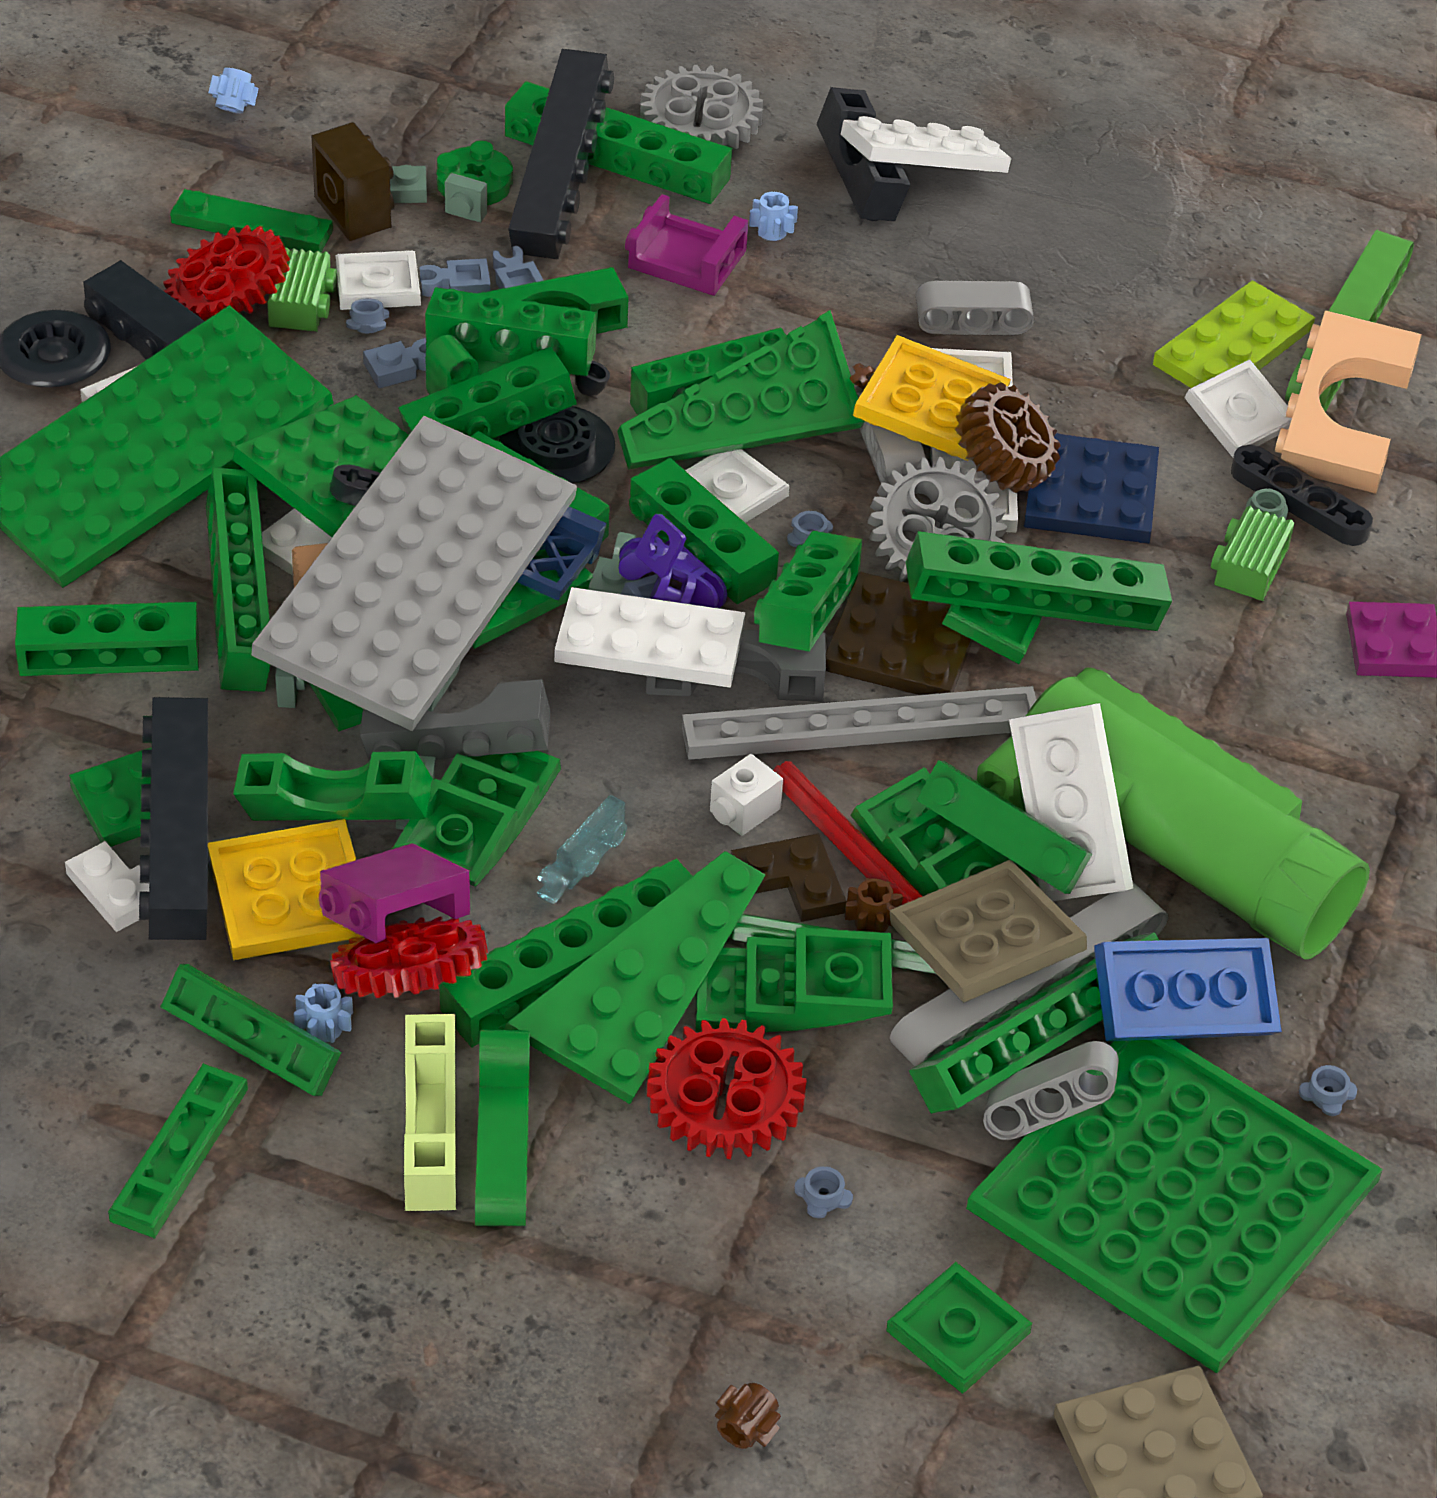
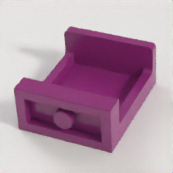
[625,194,748,296]
[319,843,470,943]

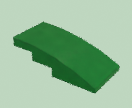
[392,751,561,887]
[850,767,1040,896]
[695,927,893,1033]

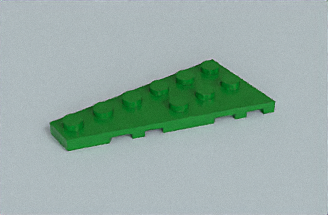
[617,310,865,470]
[504,851,765,1104]

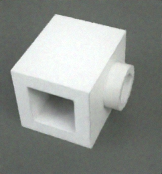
[710,754,783,836]

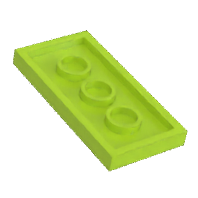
[1153,280,1315,388]

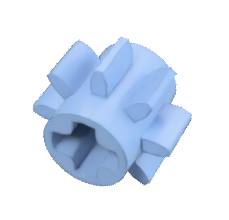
[208,68,259,113]
[749,192,798,241]
[294,983,353,1043]

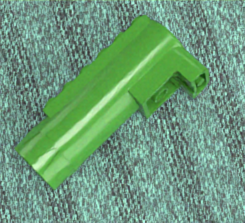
[977,668,1370,960]

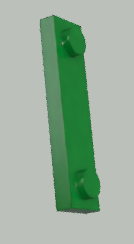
[170,189,333,253]
[916,760,1092,894]
[160,964,342,1096]
[108,1063,248,1239]

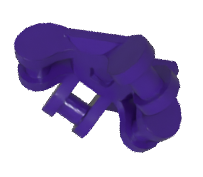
[618,514,727,609]

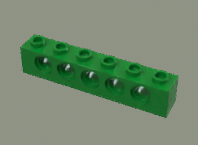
[505,81,732,204]
[206,468,271,692]
[905,531,1172,631]
[439,858,692,1048]
[908,932,1159,1114]

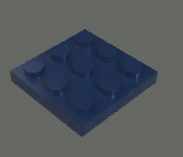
[1024,433,1159,544]

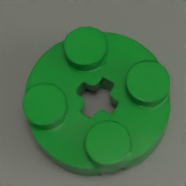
[436,141,513,206]

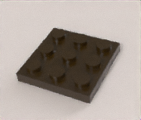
[826,571,973,695]

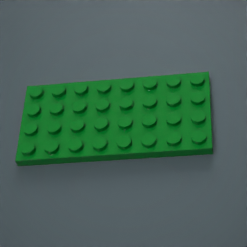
[0,305,334,588]
[232,395,593,649]

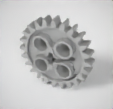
[640,65,763,149]
[868,457,1007,582]

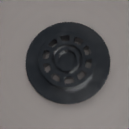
[0,309,111,387]
[499,406,615,484]

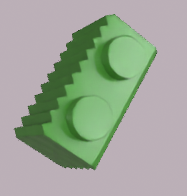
[267,248,337,332]
[1211,506,1294,601]

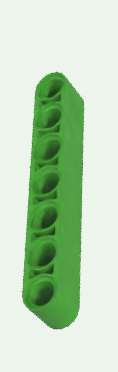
[1285,230,1414,412]

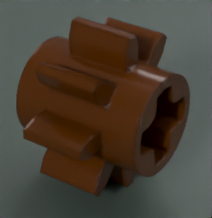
[844,878,903,933]
[715,1383,781,1449]

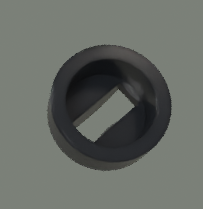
[575,361,610,396]

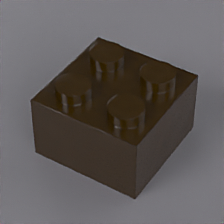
[311,122,395,241]

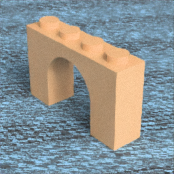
[1275,310,1422,494]

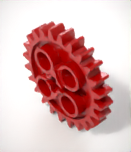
[163,225,290,321]
[330,916,488,998]
[647,1018,806,1159]

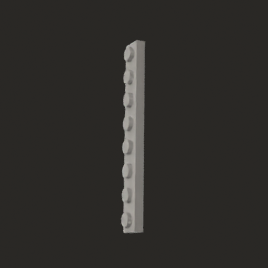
[682,686,1037,760]

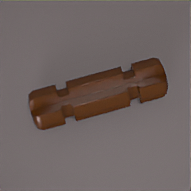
[850,363,876,390]

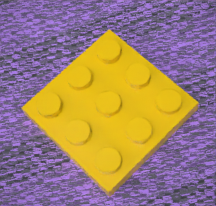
[853,335,1011,461]
[208,819,363,960]

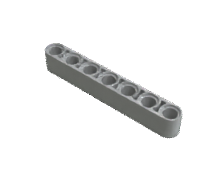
[890,883,1168,1066]

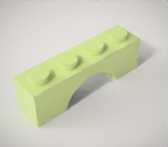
[404,1014,456,1211]

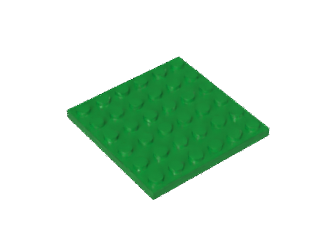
[966,1039,1383,1373]

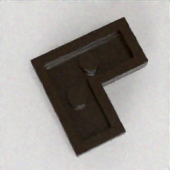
[731,833,847,922]

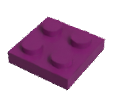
[1346,601,1437,678]

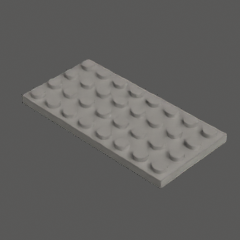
[251,416,577,731]

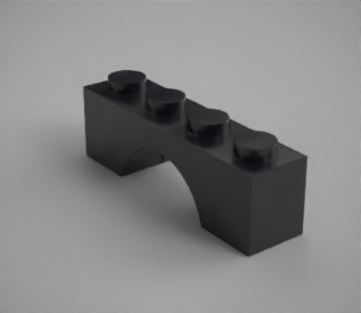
[816,87,911,221]

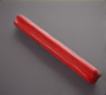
[773,761,923,905]

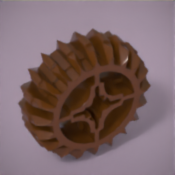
[955,382,1061,493]

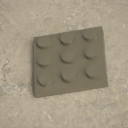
[890,860,1087,1003]
[1054,1365,1263,1498]

